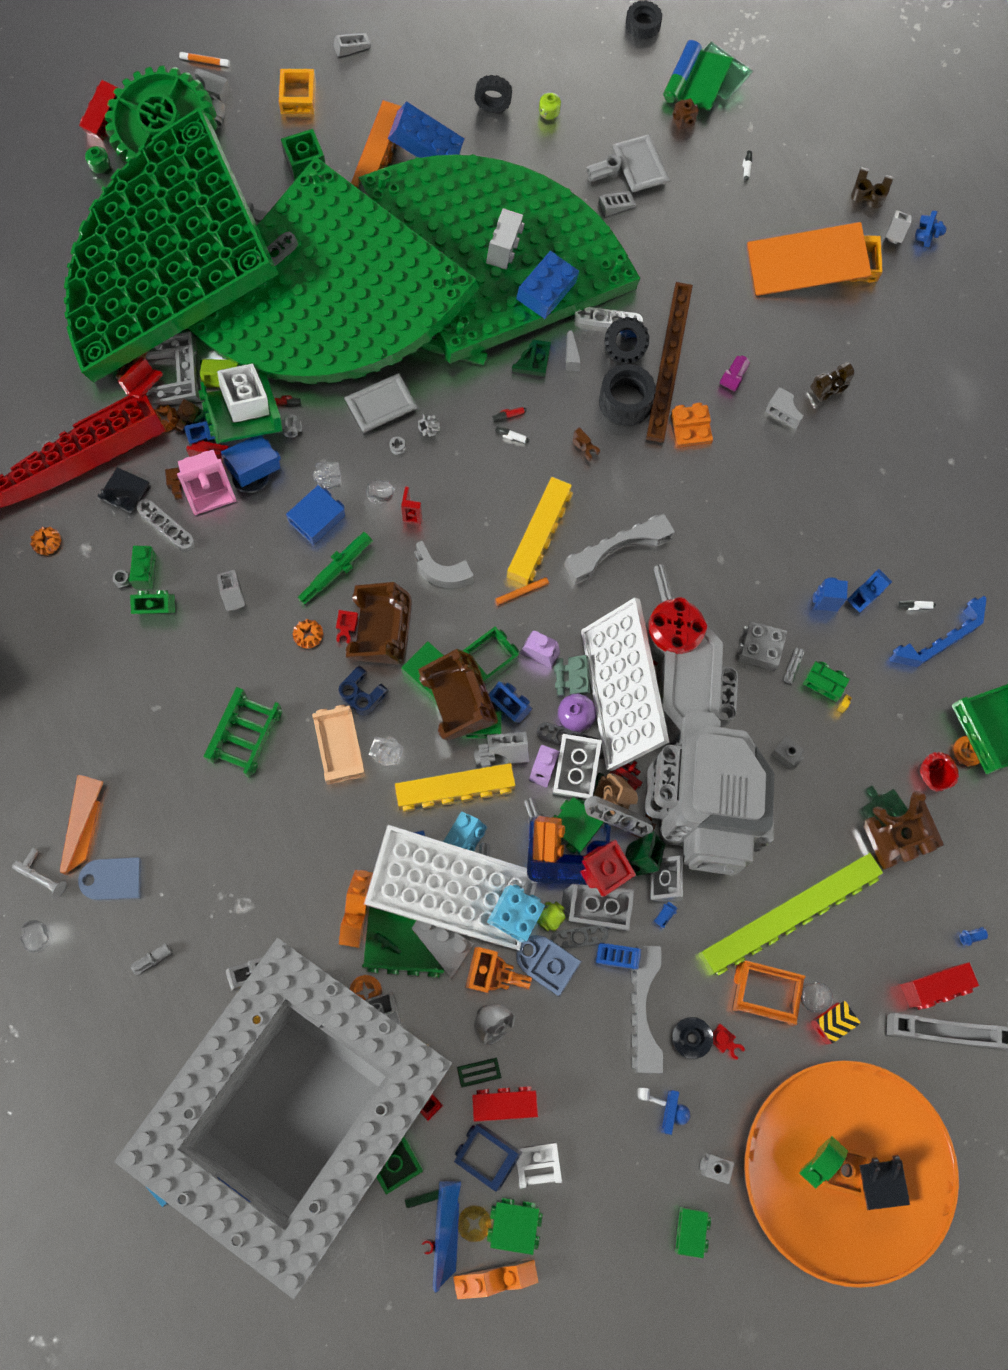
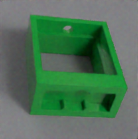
[462,626,519,685]

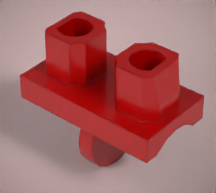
[609,760,643,791]

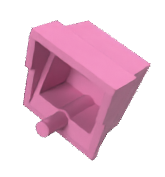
[177,450,236,516]

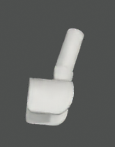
[638,1088,666,1106]

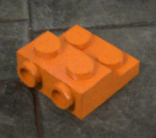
[670,402,713,448]

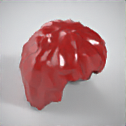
[920,752,959,792]

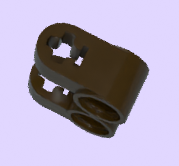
[851,167,894,208]
[810,362,854,402]

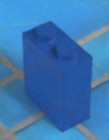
[221,435,281,487]
[286,485,346,545]

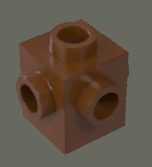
[673,98,698,130]

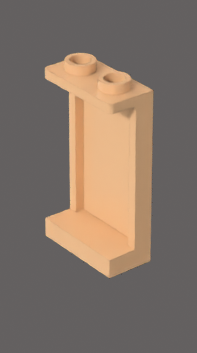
[312,705,366,785]

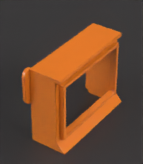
[732,960,806,1026]

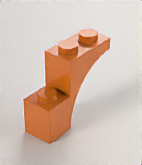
[339,870,373,948]
[453,1260,539,1299]

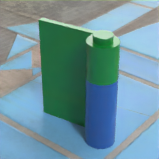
[663,40,734,111]

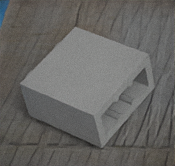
[737,621,787,671]

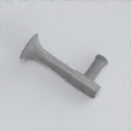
[12,848,67,899]

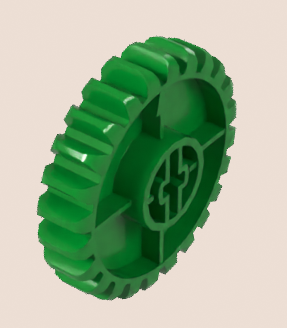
[105,65,217,163]

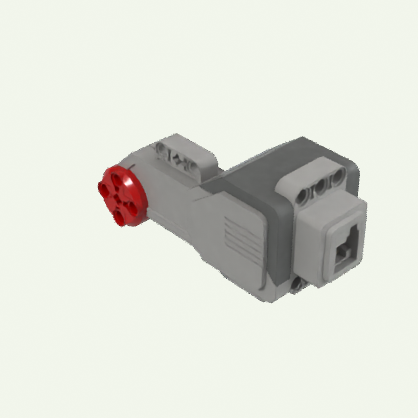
[645,597,775,875]

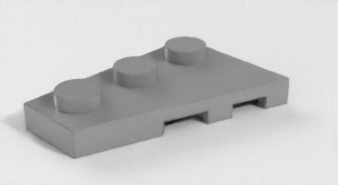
[412,921,474,979]

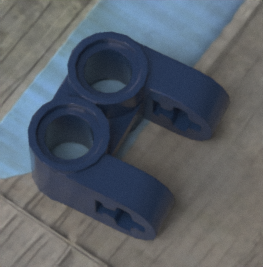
[338,666,389,716]

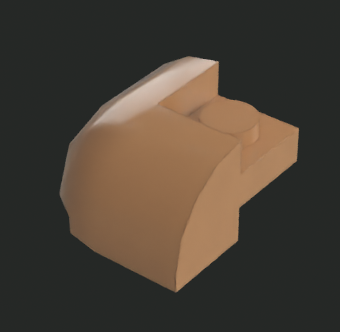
[594,774,638,821]

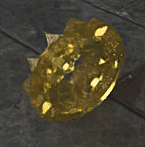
[458,1206,491,1242]

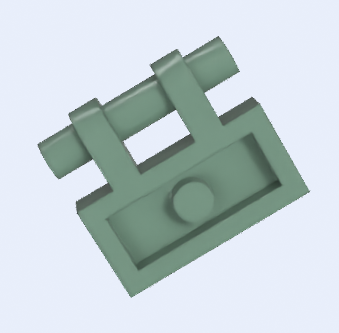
[554,655,590,697]

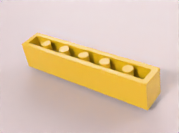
[507,477,573,585]
[395,763,515,812]

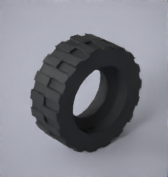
[625,0,663,39]
[474,75,512,113]

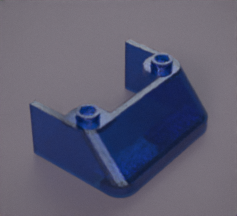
[527,817,611,885]

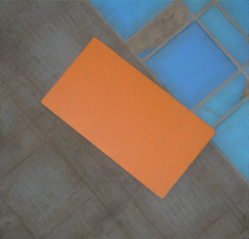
[747,222,871,296]

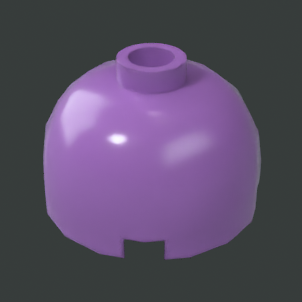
[558,694,597,733]

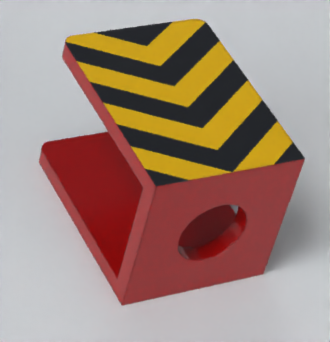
[810,1001,860,1045]

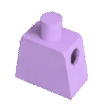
[520,630,560,669]
[529,745,560,788]

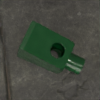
[625,831,666,876]

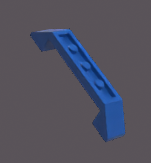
[889,596,987,667]

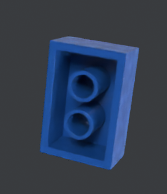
[516,251,579,319]

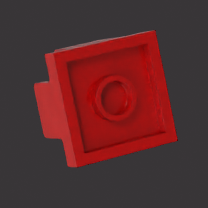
[580,840,636,896]

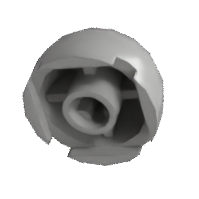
[474,1003,516,1045]

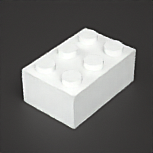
[217,364,269,423]
[553,734,602,799]

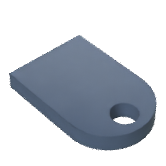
[78,857,141,901]
[516,935,582,996]

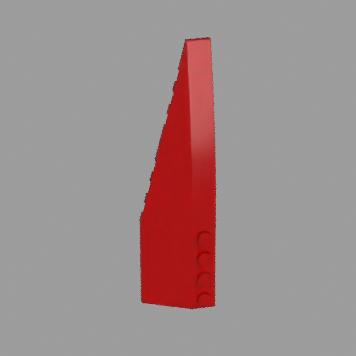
[0,394,165,508]

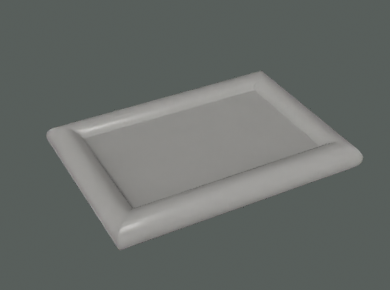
[612,134,670,193]
[344,373,418,433]

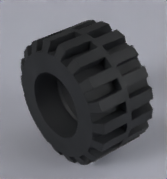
[604,317,650,364]

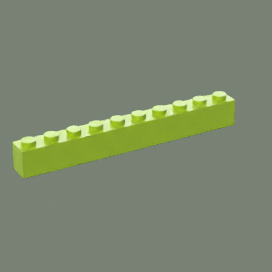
[699,853,883,976]

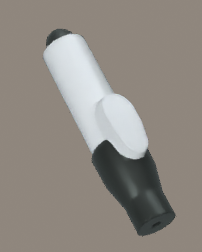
[743,150,753,181]
[495,426,529,443]
[898,600,936,610]

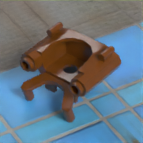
[863,791,944,870]

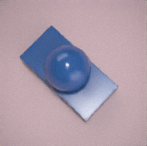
[661,1090,691,1135]

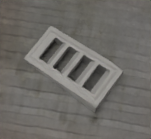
[333,33,371,57]
[598,191,636,217]
[565,330,581,372]

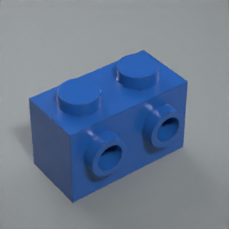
[813,577,848,612]
[489,681,533,723]

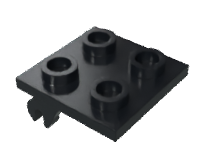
[97,467,150,514]
[859,1155,910,1210]

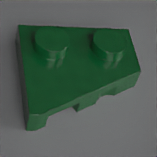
[512,340,551,377]

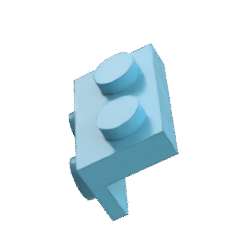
[443,811,487,852]

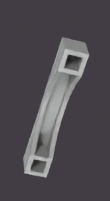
[565,514,675,585]
[631,946,663,1074]
[887,1013,1008,1050]

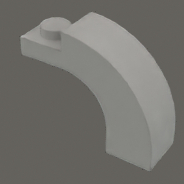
[414,541,474,589]

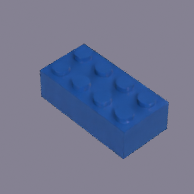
[388,101,465,158]

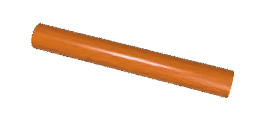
[495,577,549,605]

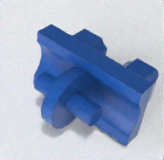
[915,211,947,247]

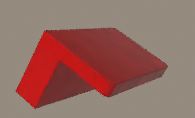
[118,357,163,398]
[186,441,229,465]
[401,486,422,524]

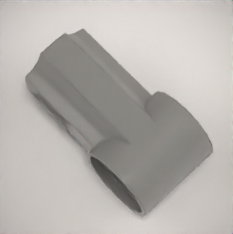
[587,154,621,182]

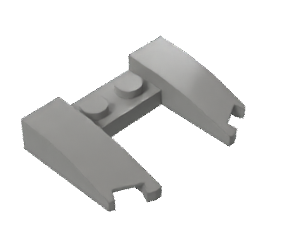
[145,332,201,406]

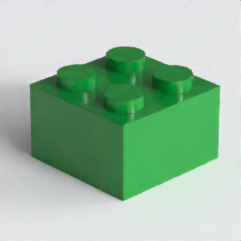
[281,129,326,179]
[376,1135,424,1195]

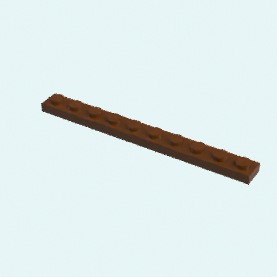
[646,282,693,443]

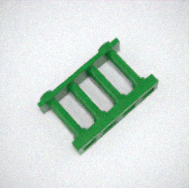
[203,687,282,778]

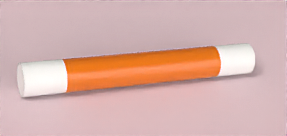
[179,52,230,67]

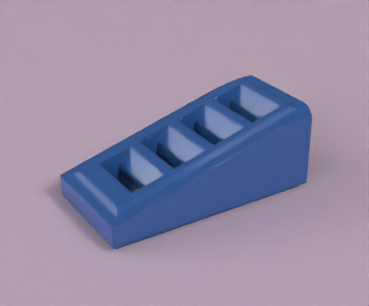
[596,943,642,970]

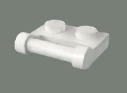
[516,1143,562,1189]

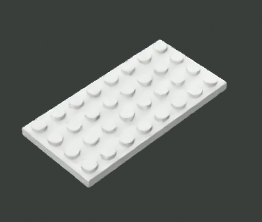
[581,598,669,771]
[364,825,540,951]

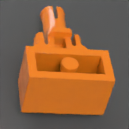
[465,947,532,993]

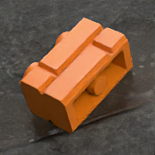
[533,816,565,863]

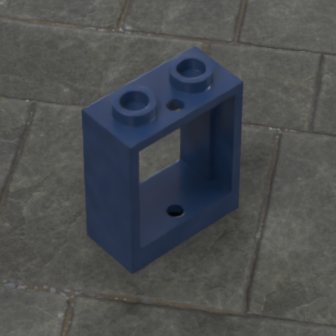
[454,1123,523,1192]

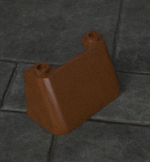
[345,582,412,664]
[418,649,498,741]

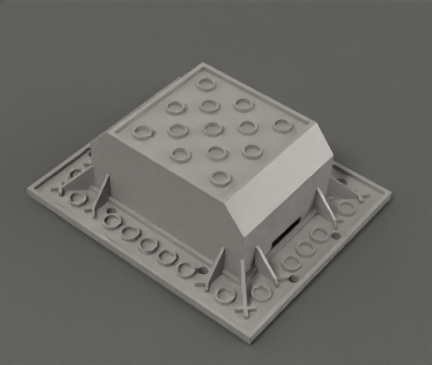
[114,938,453,1299]

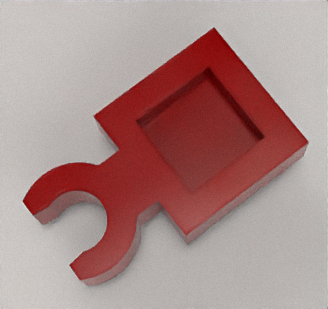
[336,610,359,644]
[712,1023,745,1060]

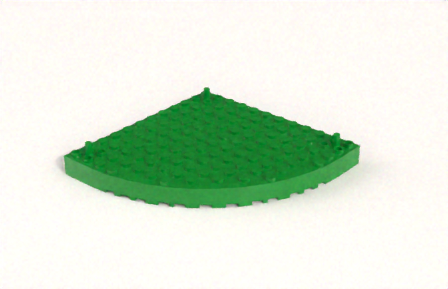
[64,107,278,383]
[358,154,640,364]
[186,156,479,384]

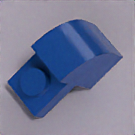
[847,569,892,613]

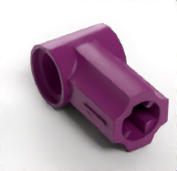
[719,355,750,392]

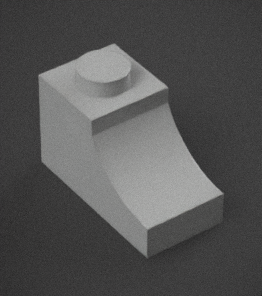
[194,68,231,103]
[886,210,912,244]
[765,387,804,429]
[217,570,245,611]
[487,732,529,764]

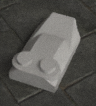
[561,881,634,931]

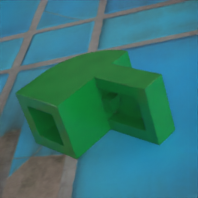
[799,1136,848,1189]

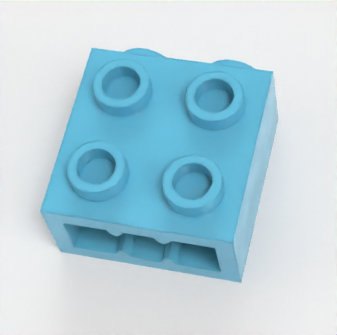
[487,884,545,942]

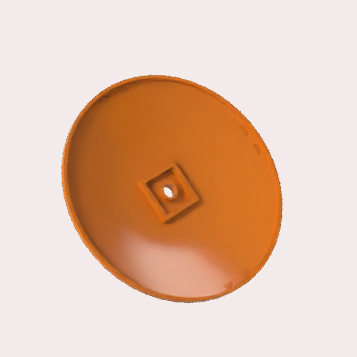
[745,1061,959,1288]

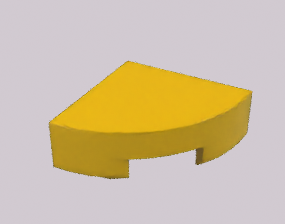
[837,694,852,713]

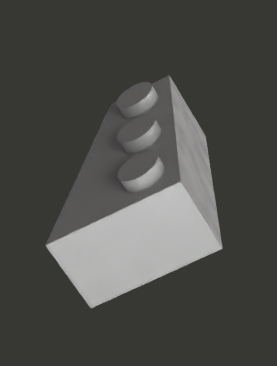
[486,209,525,269]

